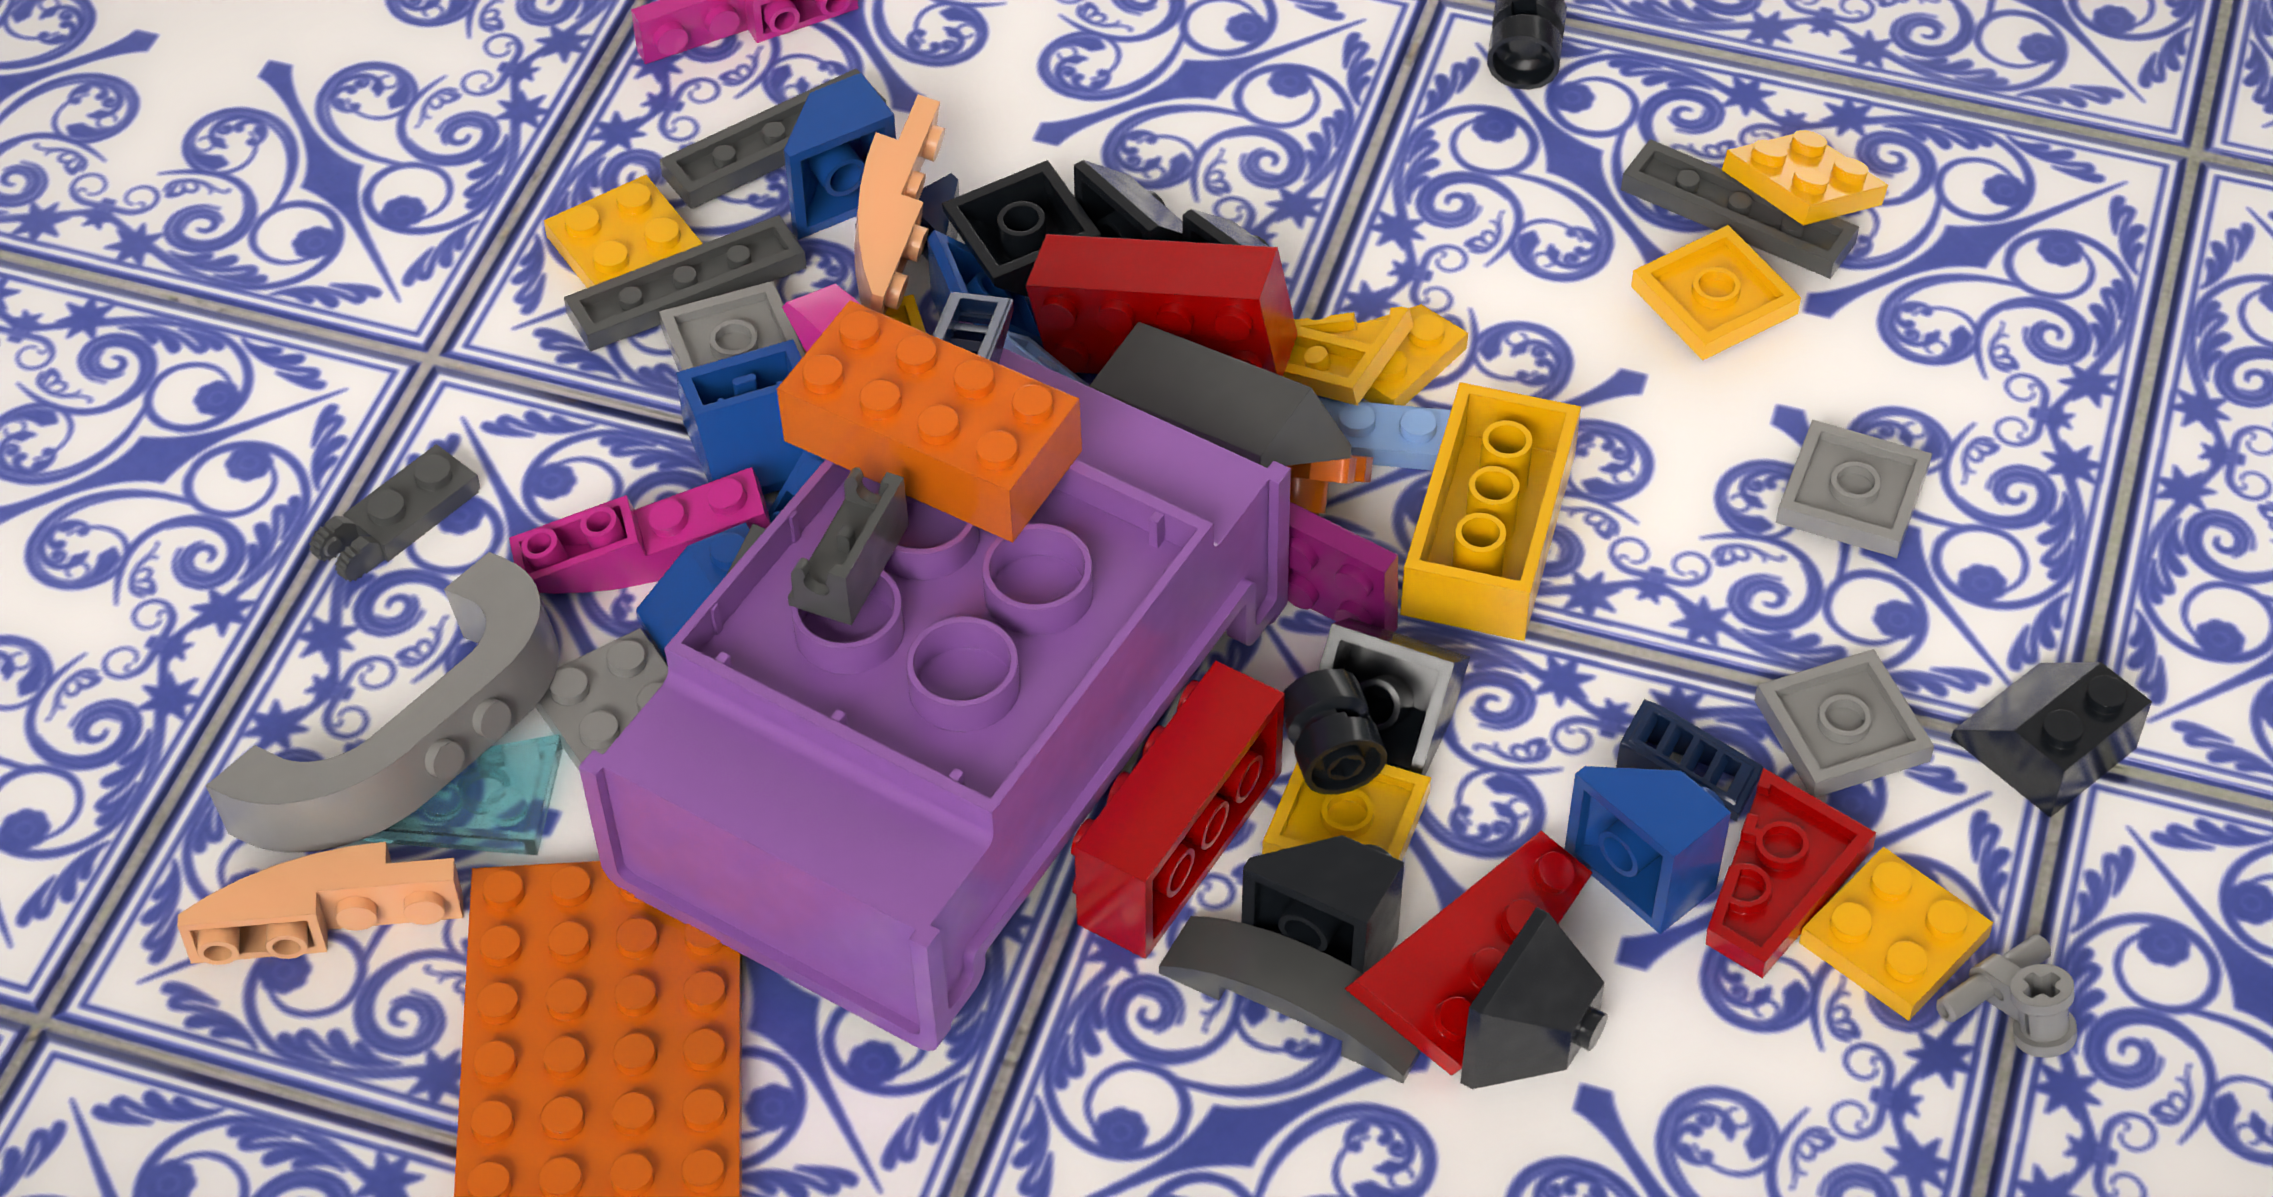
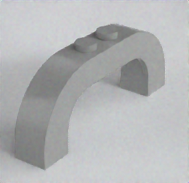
[206,552,559,852]

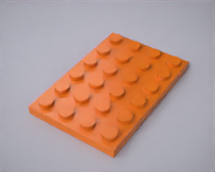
[454,861,742,1197]

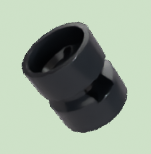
[1487,0,1567,90]
[1283,669,1387,794]

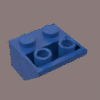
[676,339,804,495]

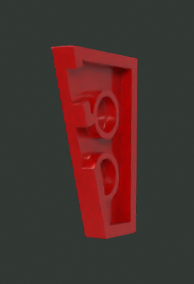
[1705,768,1876,979]

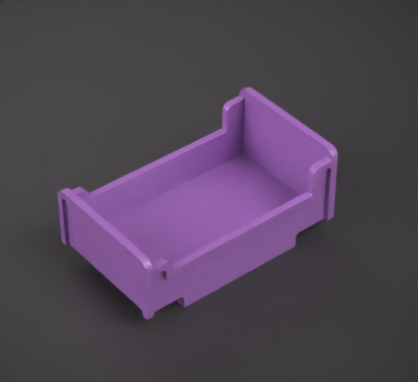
[579,321,1291,1051]

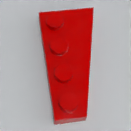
[1345,831,1593,1076]

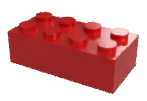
[1026,234,1298,376]
[1071,660,1285,959]

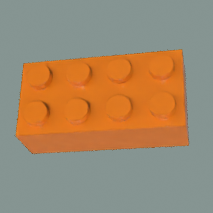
[777,300,1082,543]

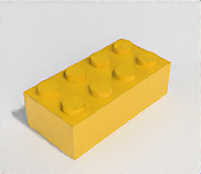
[1400,382,1581,641]

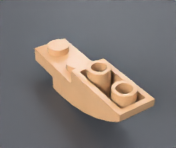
[854,94,945,315]
[177,842,463,965]

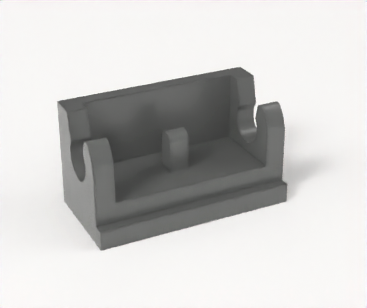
[788,467,909,626]

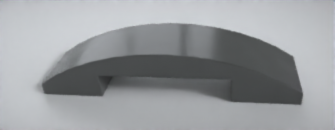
[1159,916,1421,1084]

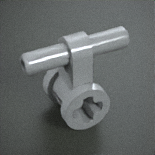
[1936,934,2077,1058]

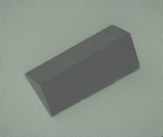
[1089,321,1351,468]

